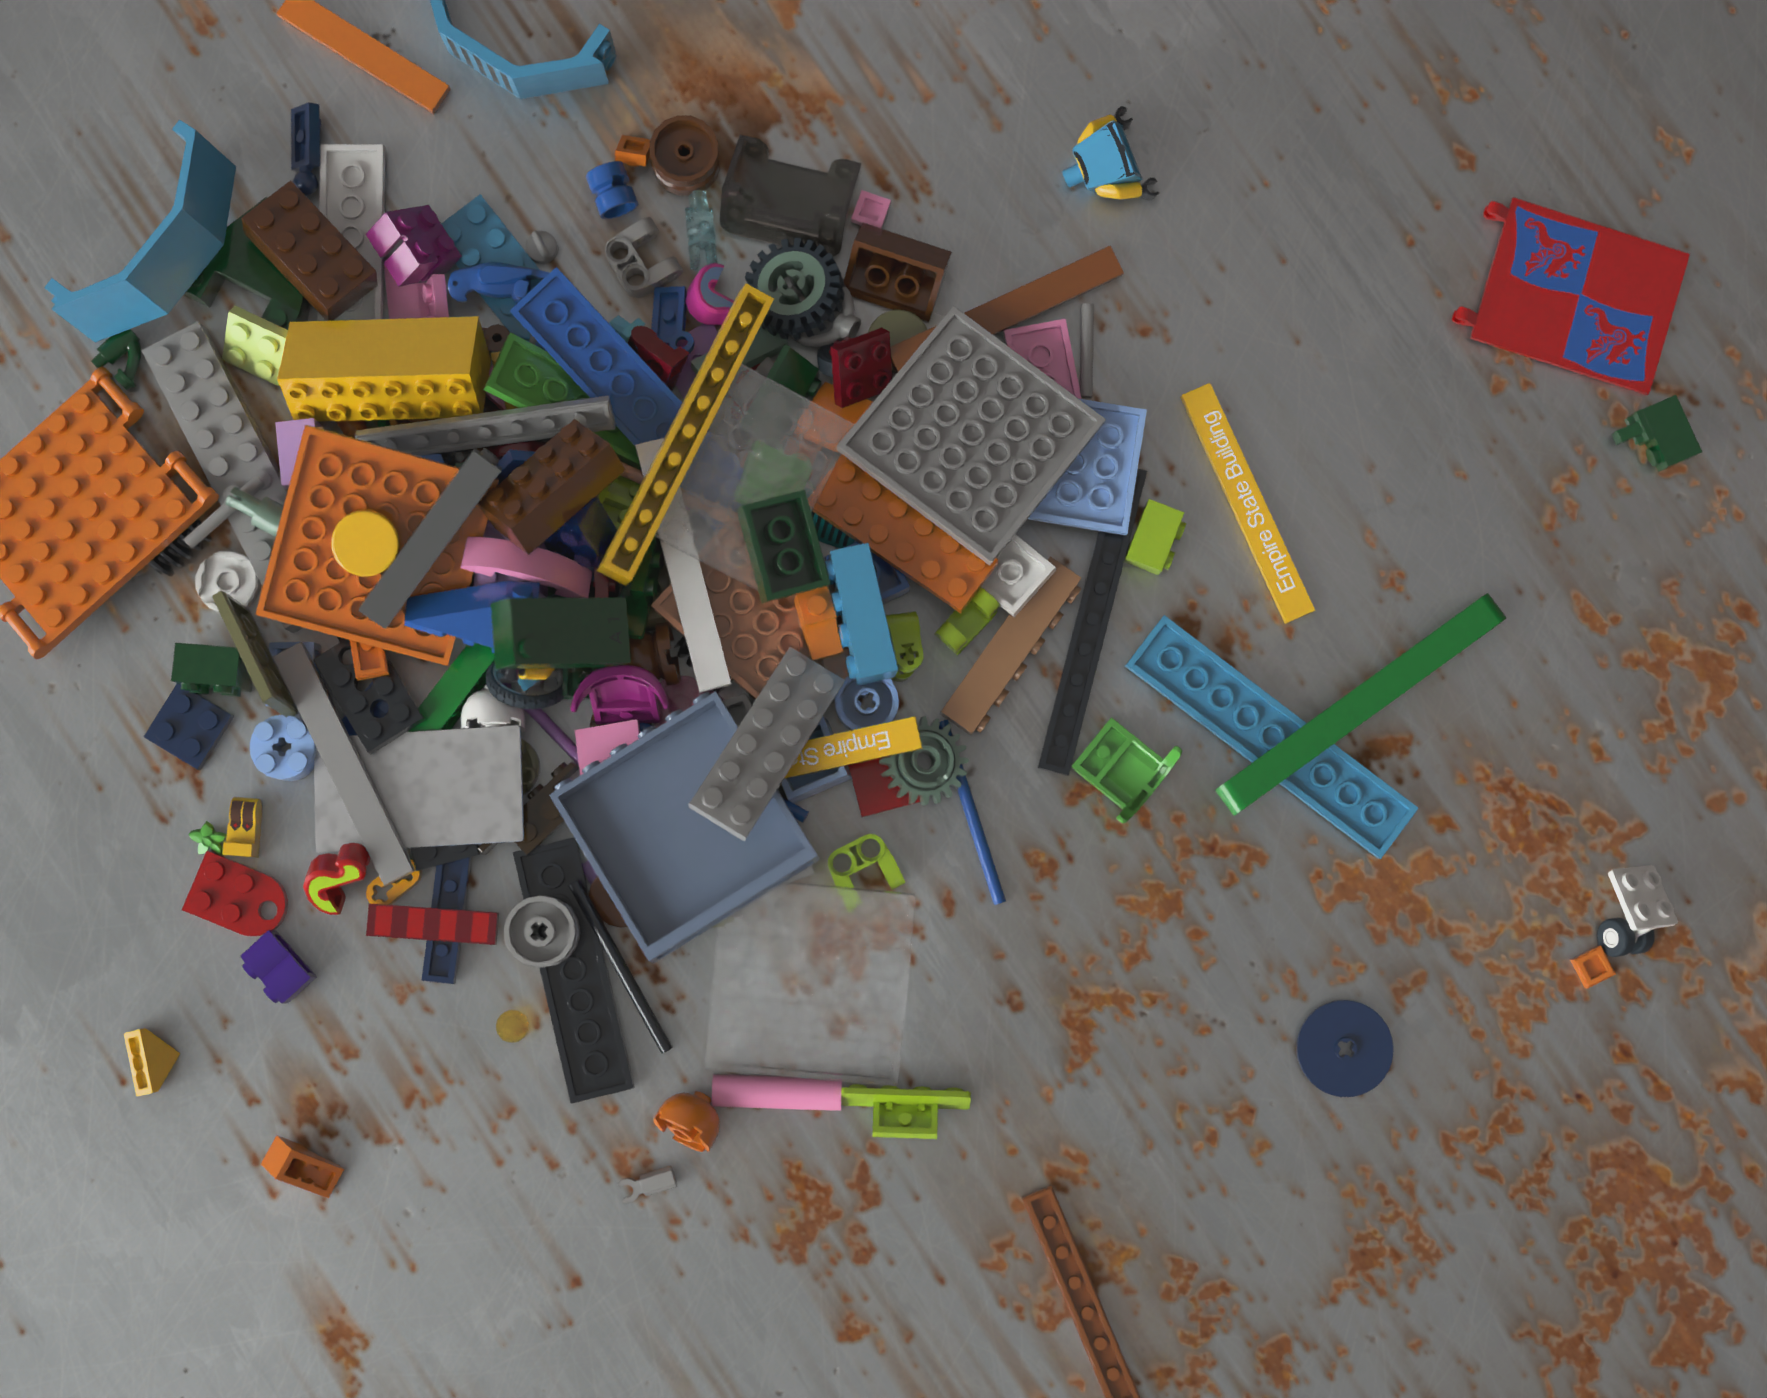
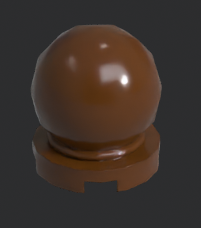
[622,622,681,686]

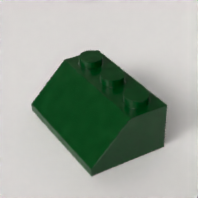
[738,344,822,452]

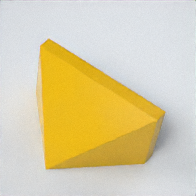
[124,1028,180,1096]

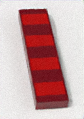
[366,904,499,945]

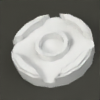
[195,550,260,612]

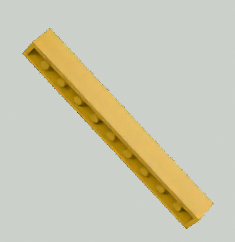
[597,283,774,586]

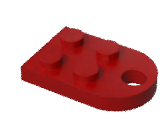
[182,851,288,936]

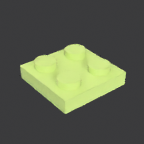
[222,306,288,386]

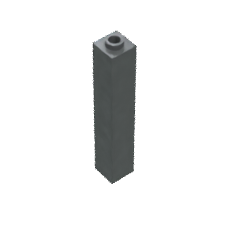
[358,448,502,629]

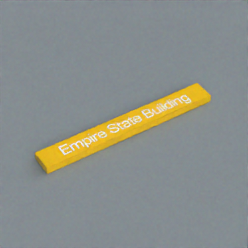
[1180,383,1315,624]
[784,716,923,779]

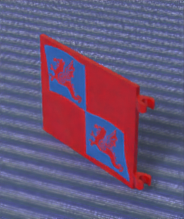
[1452,197,1690,395]

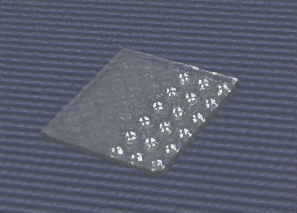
[705,882,916,1087]

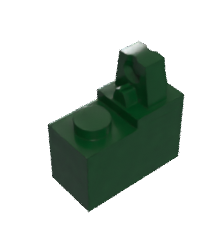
[1611,395,1702,472]

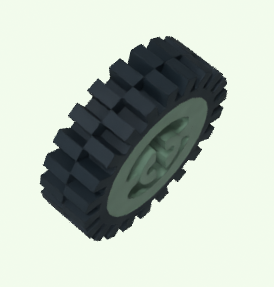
[744,238,845,340]

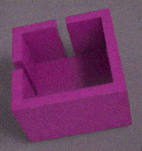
[365,205,462,287]

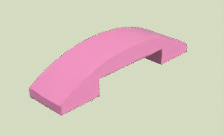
[461,537,593,598]

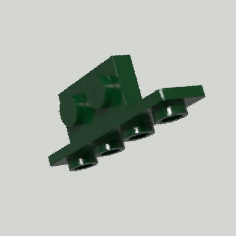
[620,532,664,639]

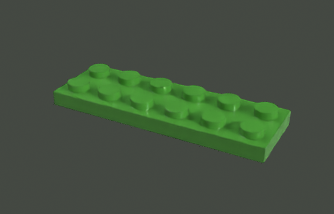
[483,333,642,471]

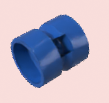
[586,161,639,219]

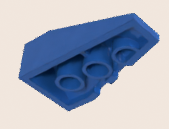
[405,581,540,653]

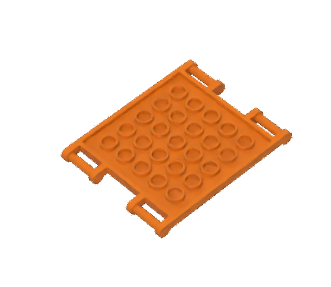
[0,367,219,659]

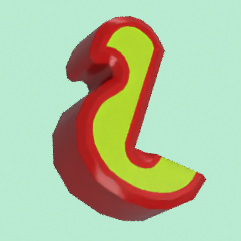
[303,843,371,915]

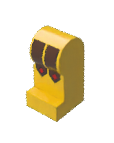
[222,797,262,858]

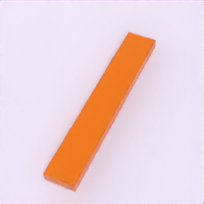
[276,0,451,114]

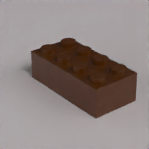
[241,180,378,321]
[477,419,626,555]

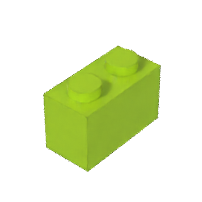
[1124,499,1186,575]

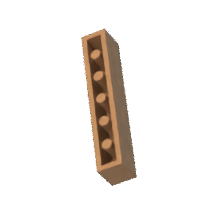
[940,556,1082,736]

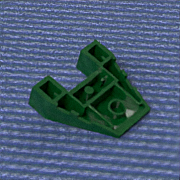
[184,197,309,330]

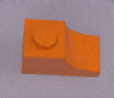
[794,586,843,661]
[261,1135,344,1198]

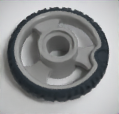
[486,661,570,709]

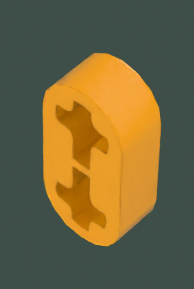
[366,859,422,905]

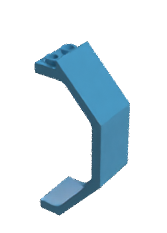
[44,120,236,342]

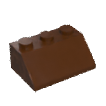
[844,223,952,322]

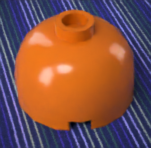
[653,1091,720,1152]

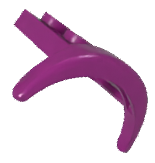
[571,665,669,725]

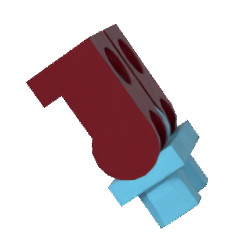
[609,315,690,392]

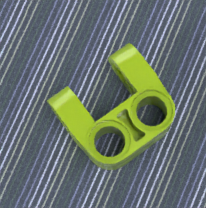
[934,587,1000,656]
[885,611,924,682]
[828,834,906,911]

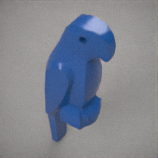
[447,262,550,304]

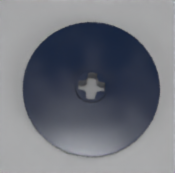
[1296,1000,1394,1097]

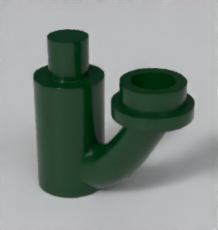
[91,329,141,391]

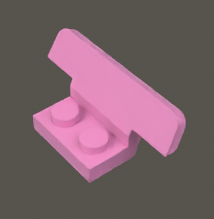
[384,264,449,319]

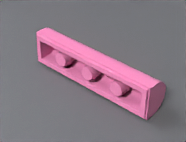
[712,1074,842,1111]

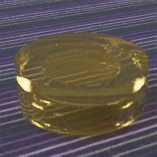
[496,1010,530,1043]

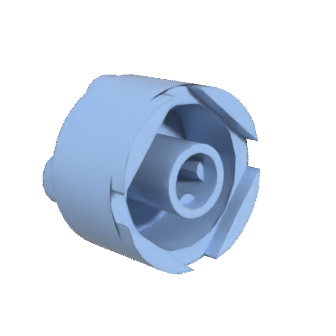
[835,676,899,731]
[250,715,316,781]

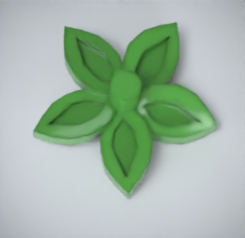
[188,821,227,856]

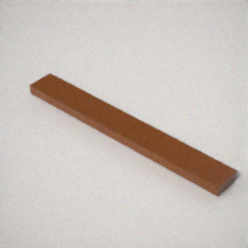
[890,245,1124,373]
[1021,1185,1141,1398]

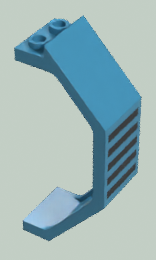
[430,0,616,99]

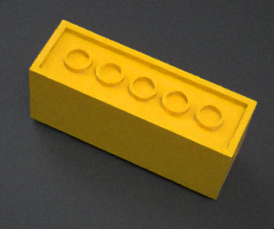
[277,316,491,421]

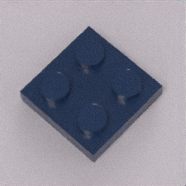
[143,683,234,770]

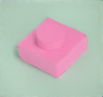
[851,190,891,228]

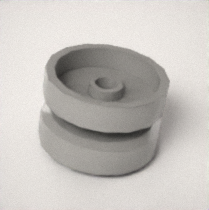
[504,896,581,968]

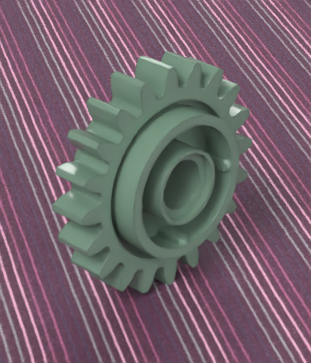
[879,716,969,806]

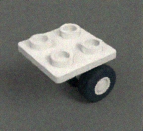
[1597,865,1678,957]

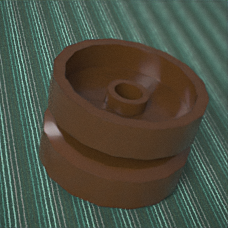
[650,115,720,196]

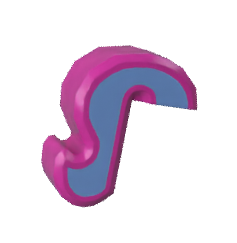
[685,263,734,326]

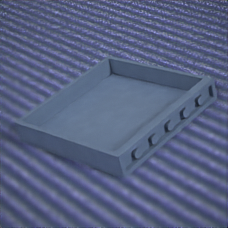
[549,691,821,963]

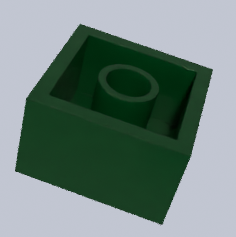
[171,643,253,697]

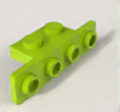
[841,1084,971,1139]

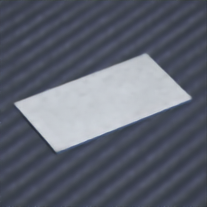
[314,725,524,853]

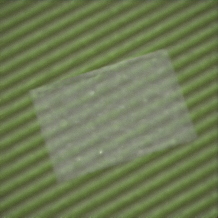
[654,364,854,591]

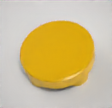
[331,509,400,577]

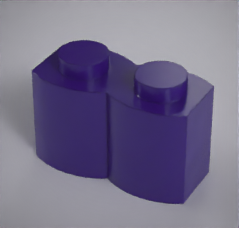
[240,930,317,1004]

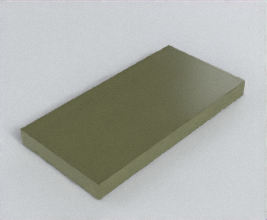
[212,590,299,717]

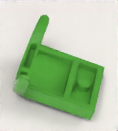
[1071,717,1182,823]

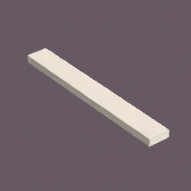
[635,438,731,693]

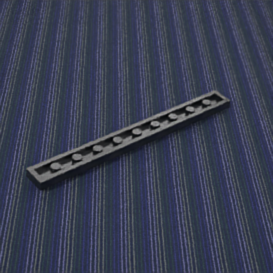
[1037,469,1147,776]

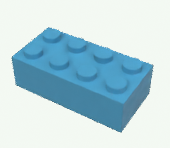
[825,543,898,686]

